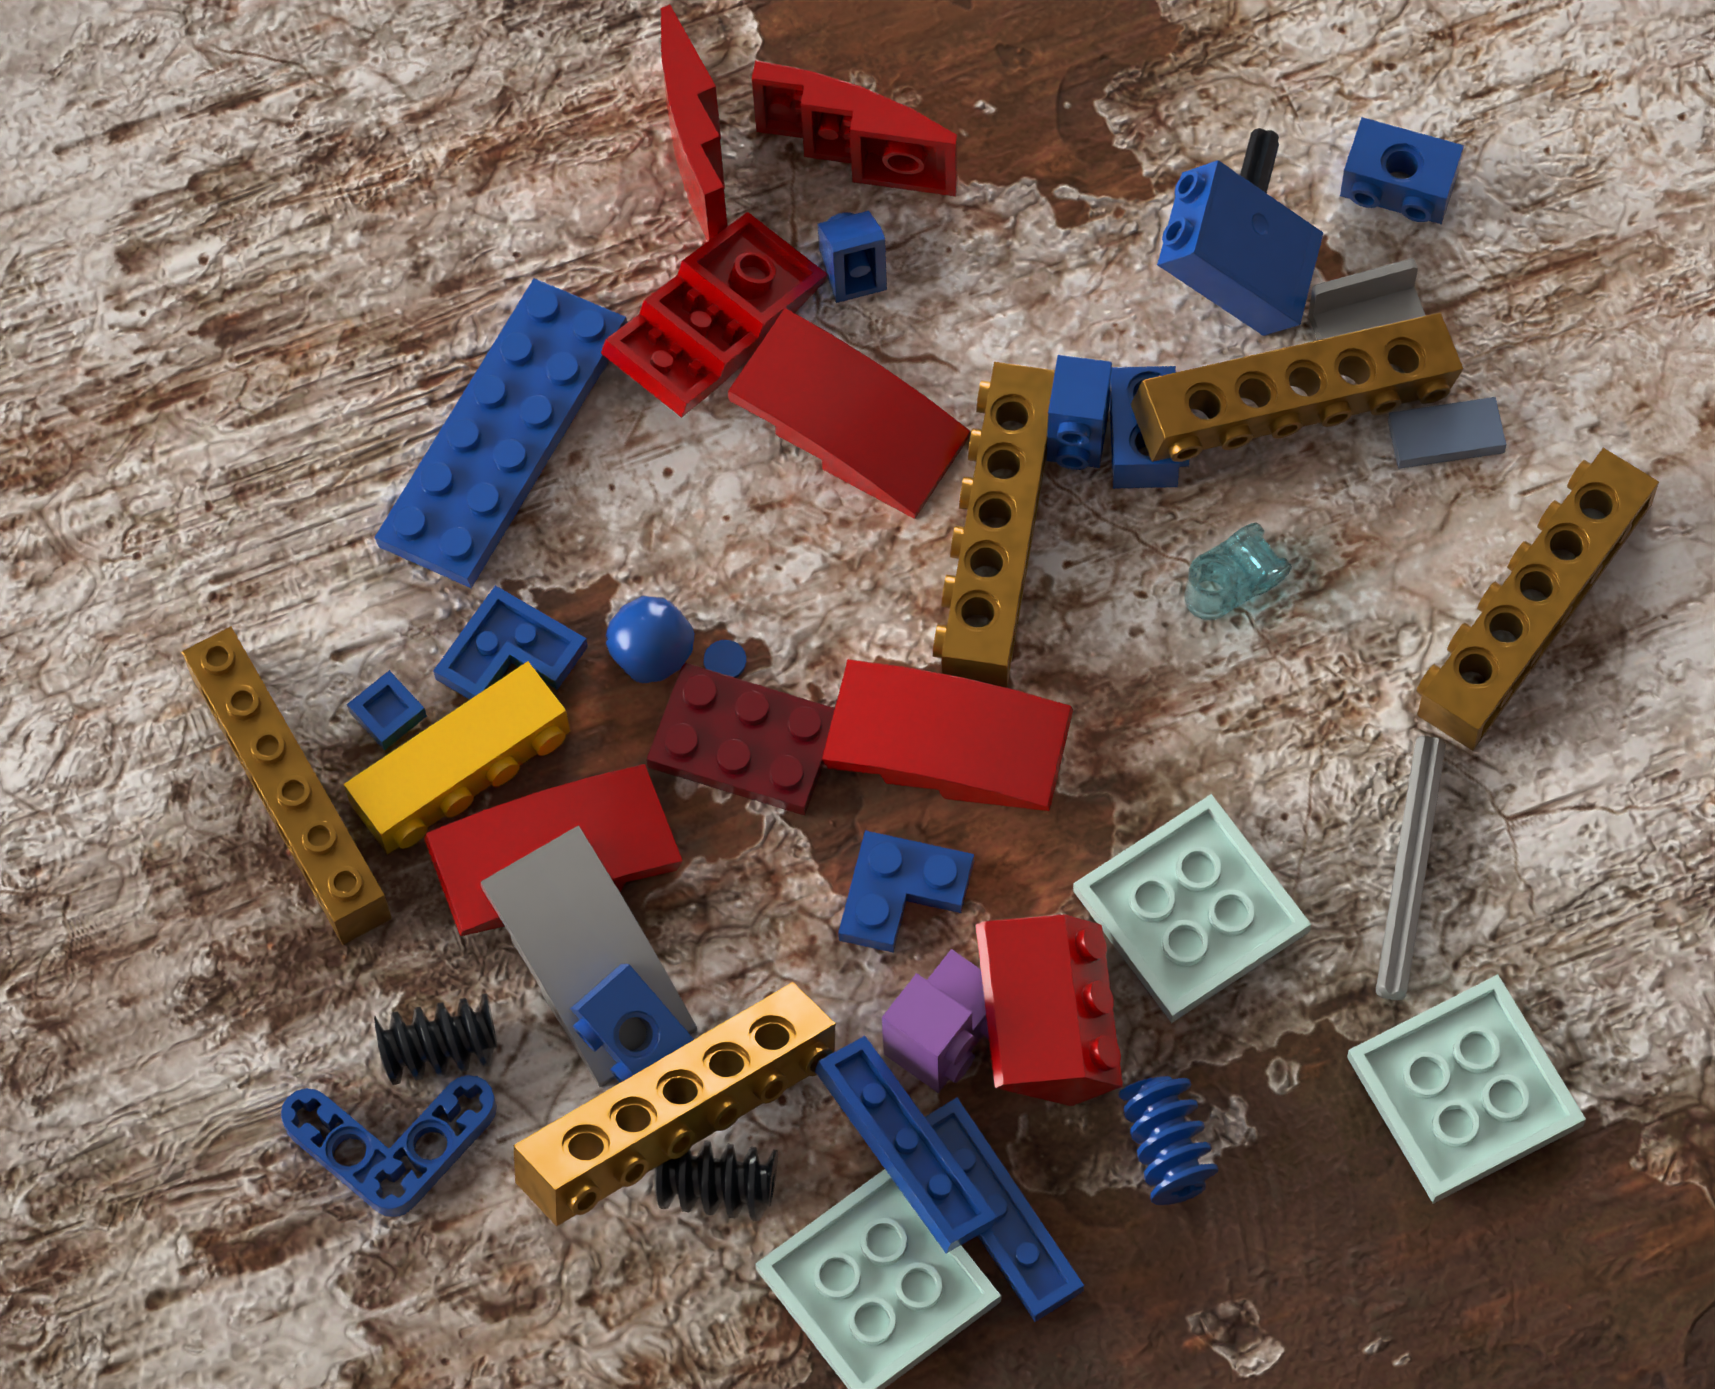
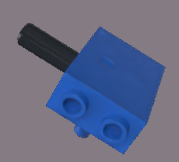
[1157,128,1323,336]

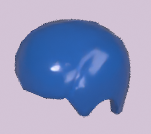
[606,596,695,683]

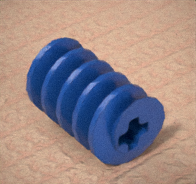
[1118,1076,1219,1205]

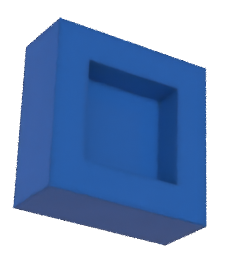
[347,670,427,751]

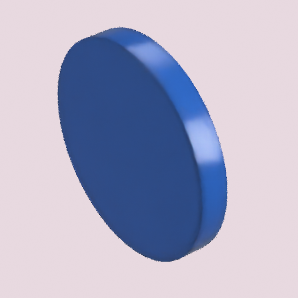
[704,640,747,678]

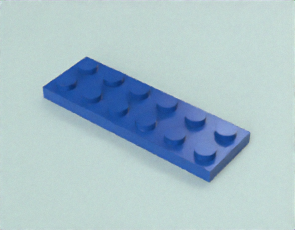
[374,278,628,588]

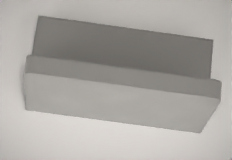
[1308,258,1426,340]

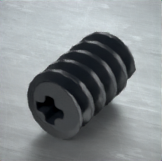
[374,993,498,1085]
[654,1140,778,1222]

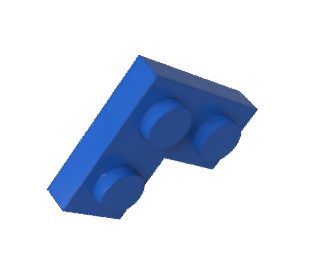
[433,585,588,700]
[838,830,974,953]

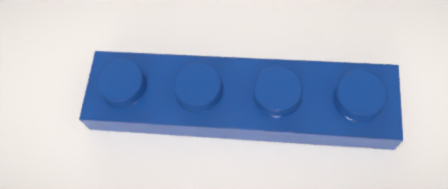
[815,1036,997,1254]
[925,1097,1084,1322]

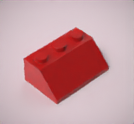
[976,914,1123,1106]

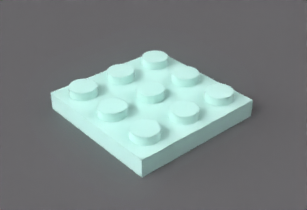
[1073,794,1311,1023]
[1347,974,1586,1204]
[755,1169,1001,1389]

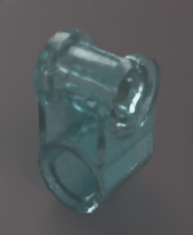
[1184,522,1292,620]

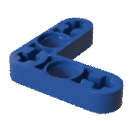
[281,1075,497,1217]

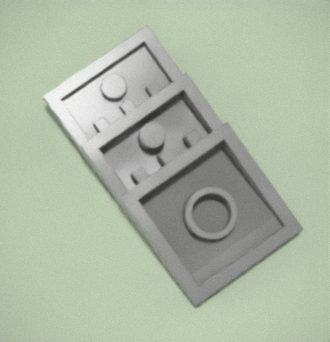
[480,825,697,1087]

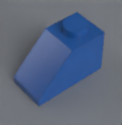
[818,211,887,303]

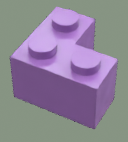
[882,949,989,1093]

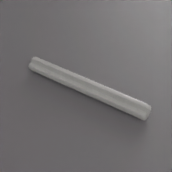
[1376,736,1446,1000]

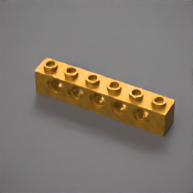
[1130,312,1464,462]
[933,362,1055,688]
[1416,447,1659,751]
[182,626,392,945]
[513,982,836,1226]

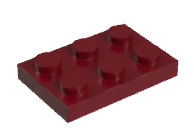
[646,663,835,816]

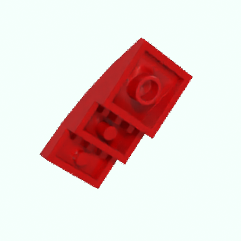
[661,4,728,241]
[752,60,958,197]
[601,211,828,418]
[728,308,971,519]
[822,659,1073,811]
[424,764,683,936]

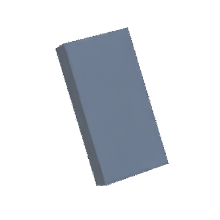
[1388,397,1507,469]

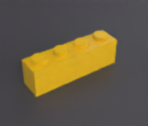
[344,661,570,855]

